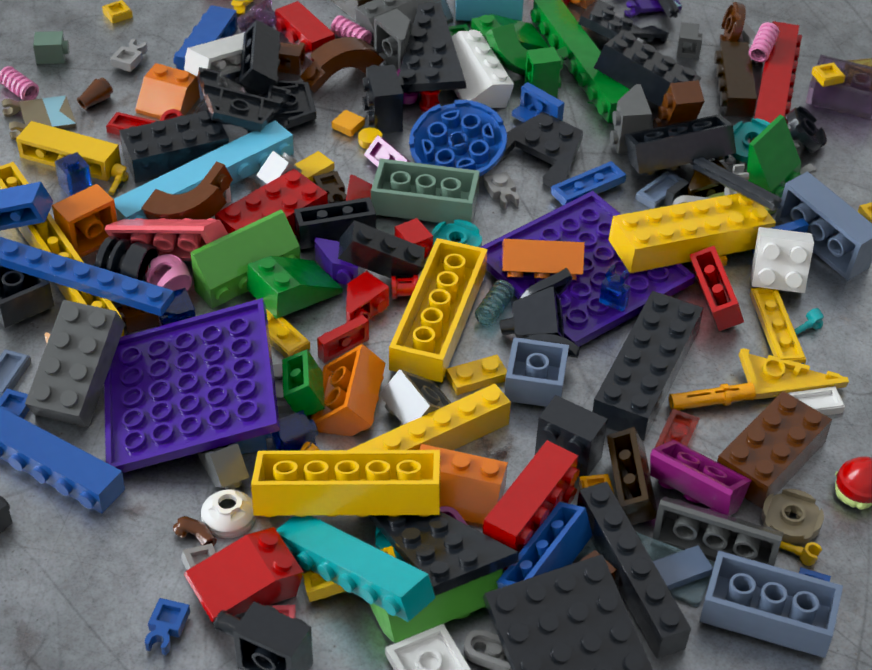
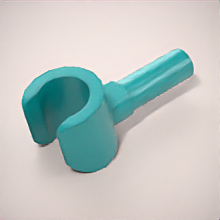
[794,308,824,335]

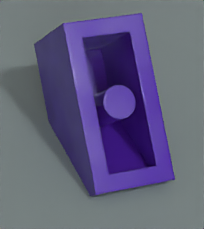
[315,237,365,285]

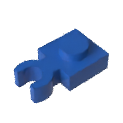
[145,598,191,655]

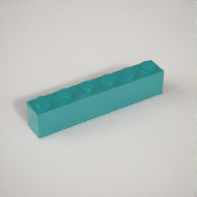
[276,515,435,622]

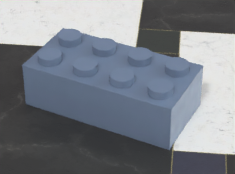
[775,171,872,281]
[700,550,843,658]

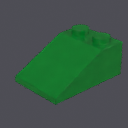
[471,14,549,50]
[747,115,801,198]
[247,256,343,319]

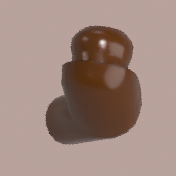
[173,516,217,547]

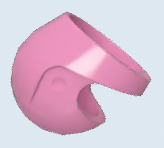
[145,254,192,303]

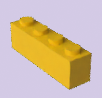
[16,121,121,181]

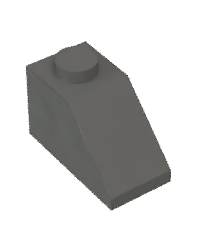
[197,443,249,489]

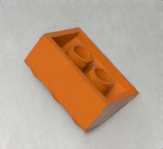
[502,239,585,280]
[308,344,386,437]
[419,444,508,528]

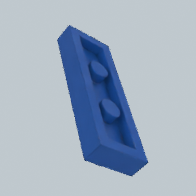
[551,161,626,205]

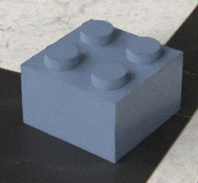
[504,337,569,407]

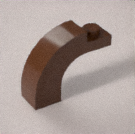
[300,37,384,93]
[141,161,233,220]

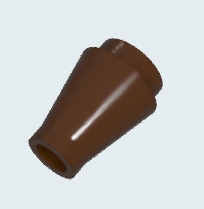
[77,77,113,110]

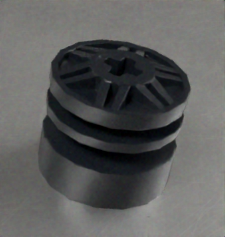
[94,236,159,282]

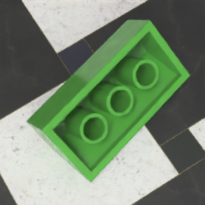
[191,210,300,309]
[369,569,503,643]

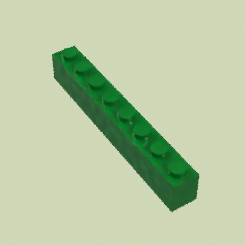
[530,0,629,123]

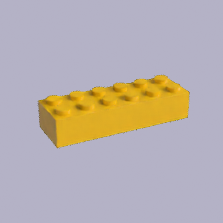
[608,193,776,273]
[389,238,488,383]
[251,450,440,517]

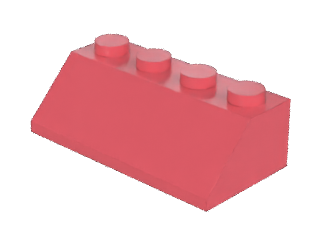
[105,218,228,261]

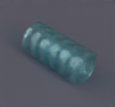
[475,280,515,326]

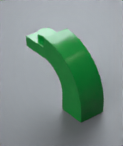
[485,23,569,76]

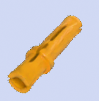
[668,382,756,412]

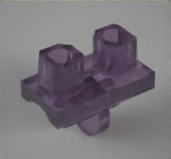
[237,0,276,31]

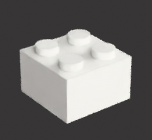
[750,227,814,293]

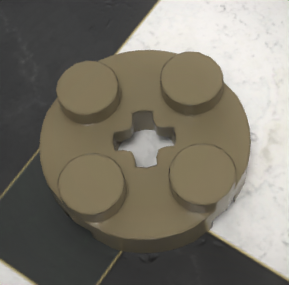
[761,489,824,546]

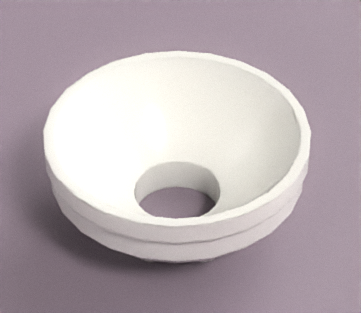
[201,489,256,539]

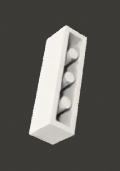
[184,32,245,76]

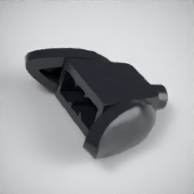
[500,268,580,358]

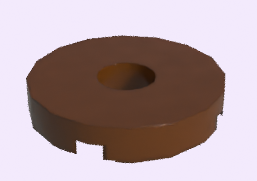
[720,2,746,43]

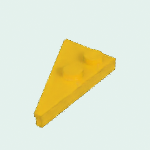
[738,348,849,400]

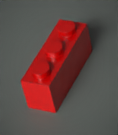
[274,1,335,62]
[689,246,744,331]

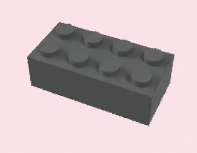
[25,300,125,428]

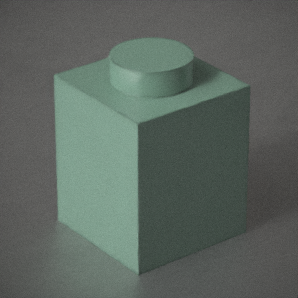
[33,31,69,64]

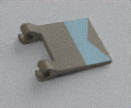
[2,95,76,140]

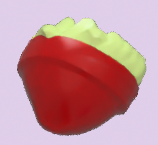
[835,456,872,510]

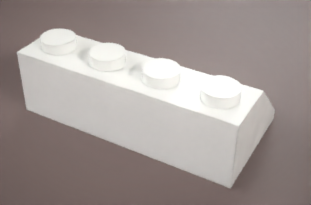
[452,30,514,108]

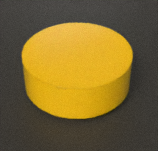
[358,128,382,149]

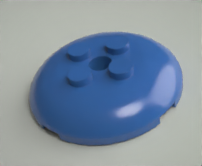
[409,100,507,177]

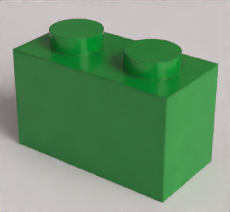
[524,47,563,98]
[282,349,325,419]

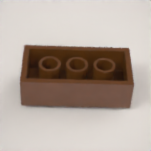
[717,391,832,509]

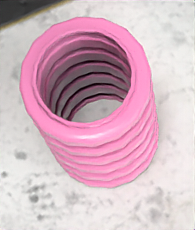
[331,15,372,44]
[749,22,779,63]
[0,66,39,101]

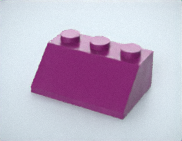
[650,440,752,516]

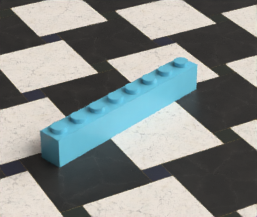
[114,120,294,221]

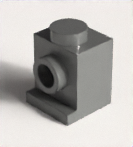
[677,22,703,59]

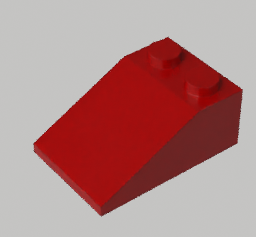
[184,527,303,622]

